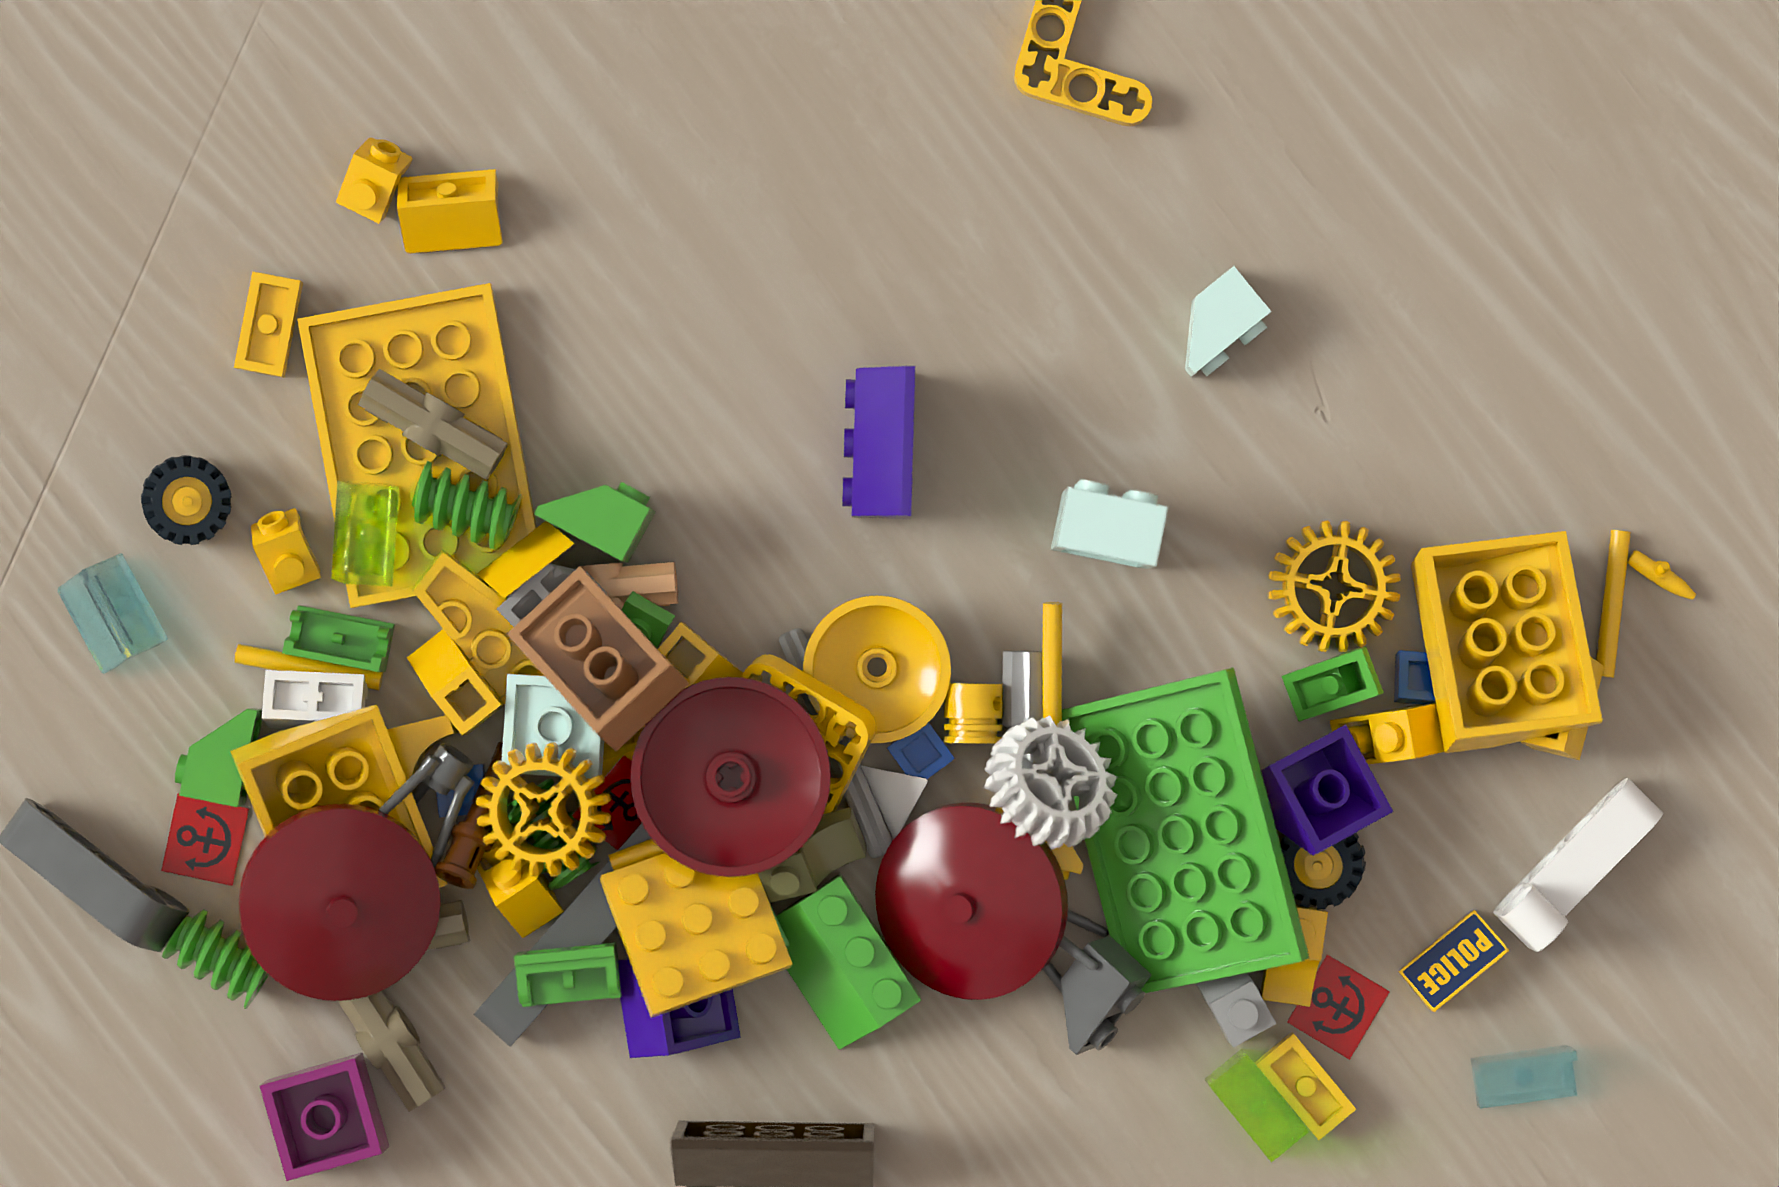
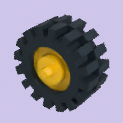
[141,455,232,545]
[1280,833,1366,910]

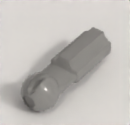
[1002,651,1043,769]

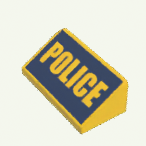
[1398,910,1509,1012]

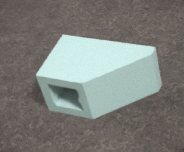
[1185,266,1271,377]

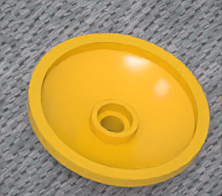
[803,595,951,743]

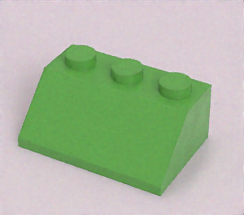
[776,873,921,1050]

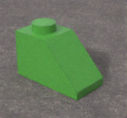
[175,708,263,807]

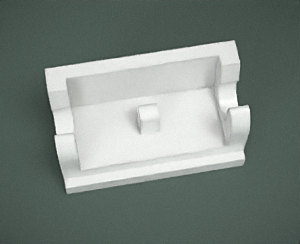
[262,670,369,730]

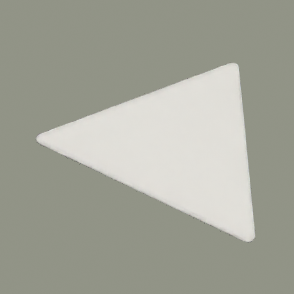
[861,765,928,839]

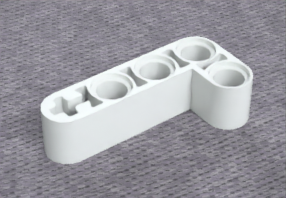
[1494,778,1663,952]

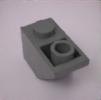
[1061,936,1152,1055]

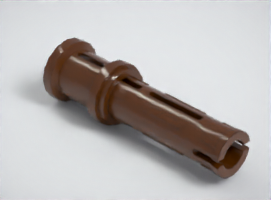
[434,742,511,889]

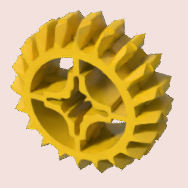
[1267,520,1401,652]
[476,742,611,877]

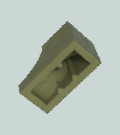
[758,807,867,903]

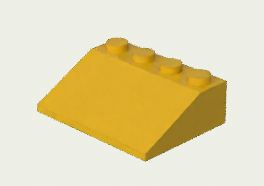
[1410,531,1603,753]
[230,705,448,888]

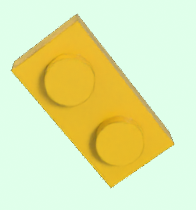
[234,271,303,378]
[1255,1032,1356,1140]

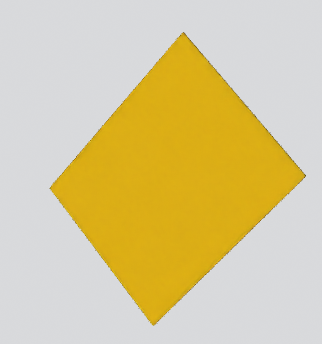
[477,521,575,598]

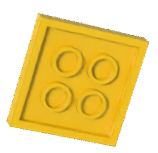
[600,853,792,1018]

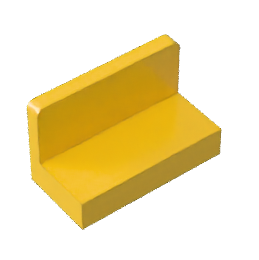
[397,169,502,254]

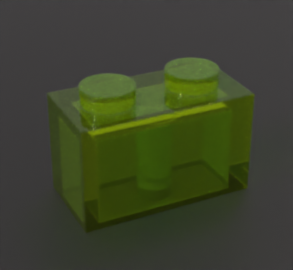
[331,481,399,586]
[1204,1049,1310,1163]

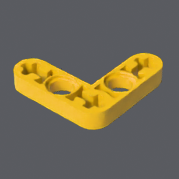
[1014,0,1152,126]
[742,654,876,814]

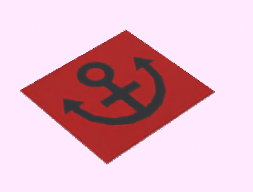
[571,755,642,850]
[161,793,249,886]
[1287,954,1390,1060]

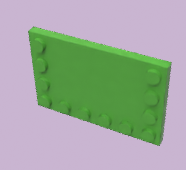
[1062,667,1309,993]

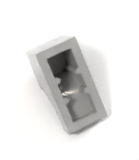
[1196,973,1277,1048]

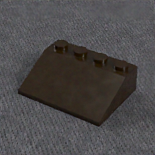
[671,1121,874,1187]

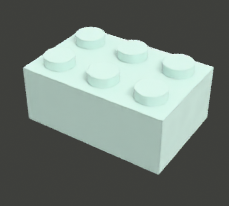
[1051,480,1168,569]

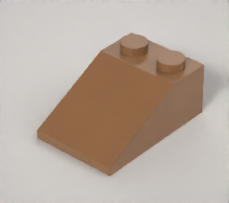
[507,566,689,751]

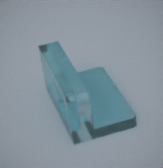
[58,553,168,674]
[1471,1045,1578,1109]

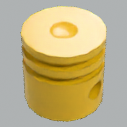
[944,683,1003,743]

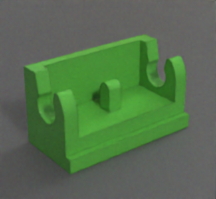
[282,605,395,672]
[514,942,622,1007]

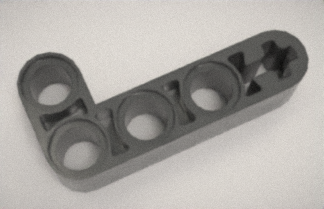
[0,798,189,952]

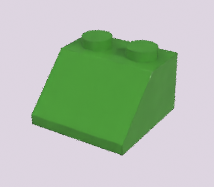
[534,482,656,563]

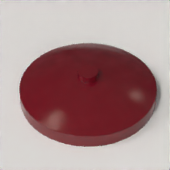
[631,677,831,877]
[875,802,1068,1000]
[239,804,440,1001]

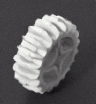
[984,715,1117,850]

